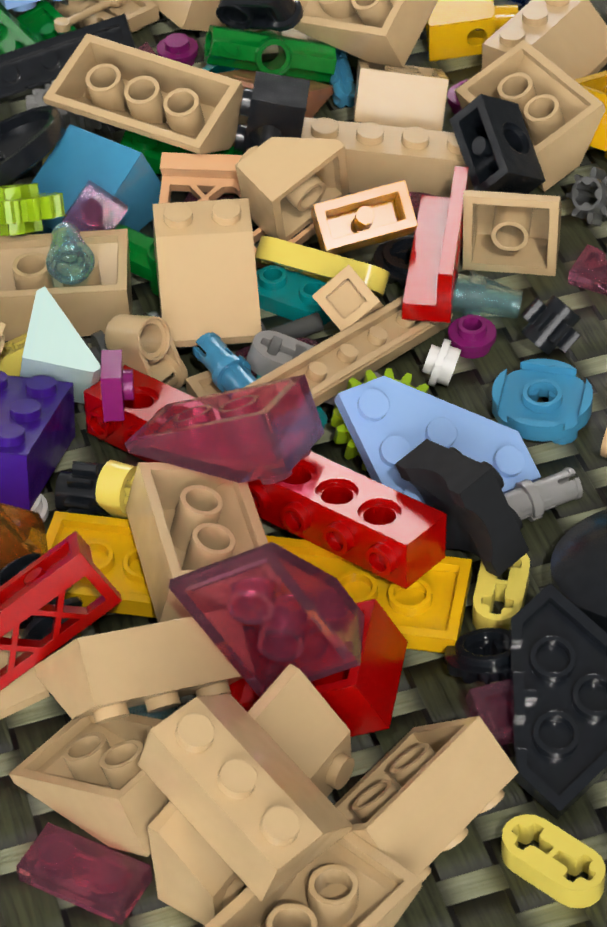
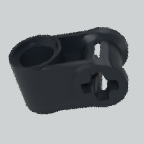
[216,0,304,31]

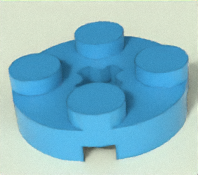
[492,358,593,445]

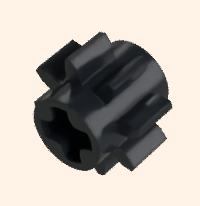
[521,294,581,355]
[55,461,110,516]

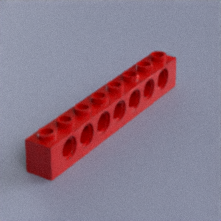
[84,365,447,589]

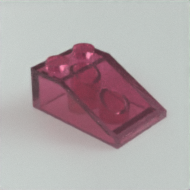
[125,374,325,485]
[169,542,365,698]

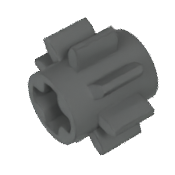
[566,167,607,226]

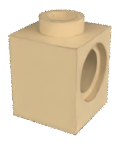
[312,265,384,331]

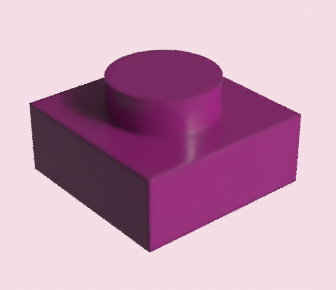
[100,349,134,422]

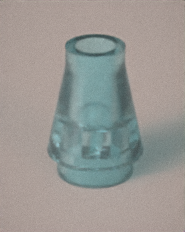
[46,222,95,285]
[452,271,523,319]

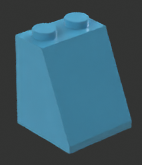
[24,124,172,235]

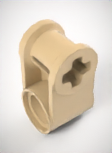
[105,314,188,389]

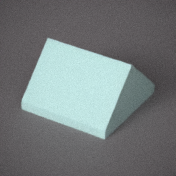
[20,286,101,404]

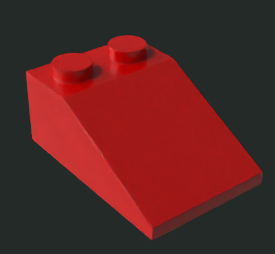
[229,599,408,737]

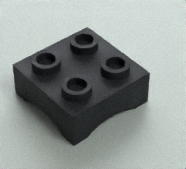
[395,439,530,577]

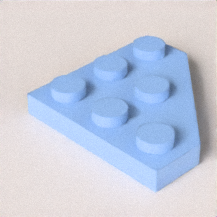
[334,376,541,504]

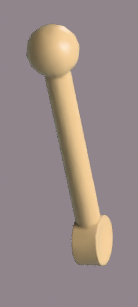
[54,0,123,33]

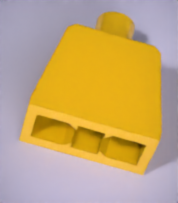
[425,0,519,61]

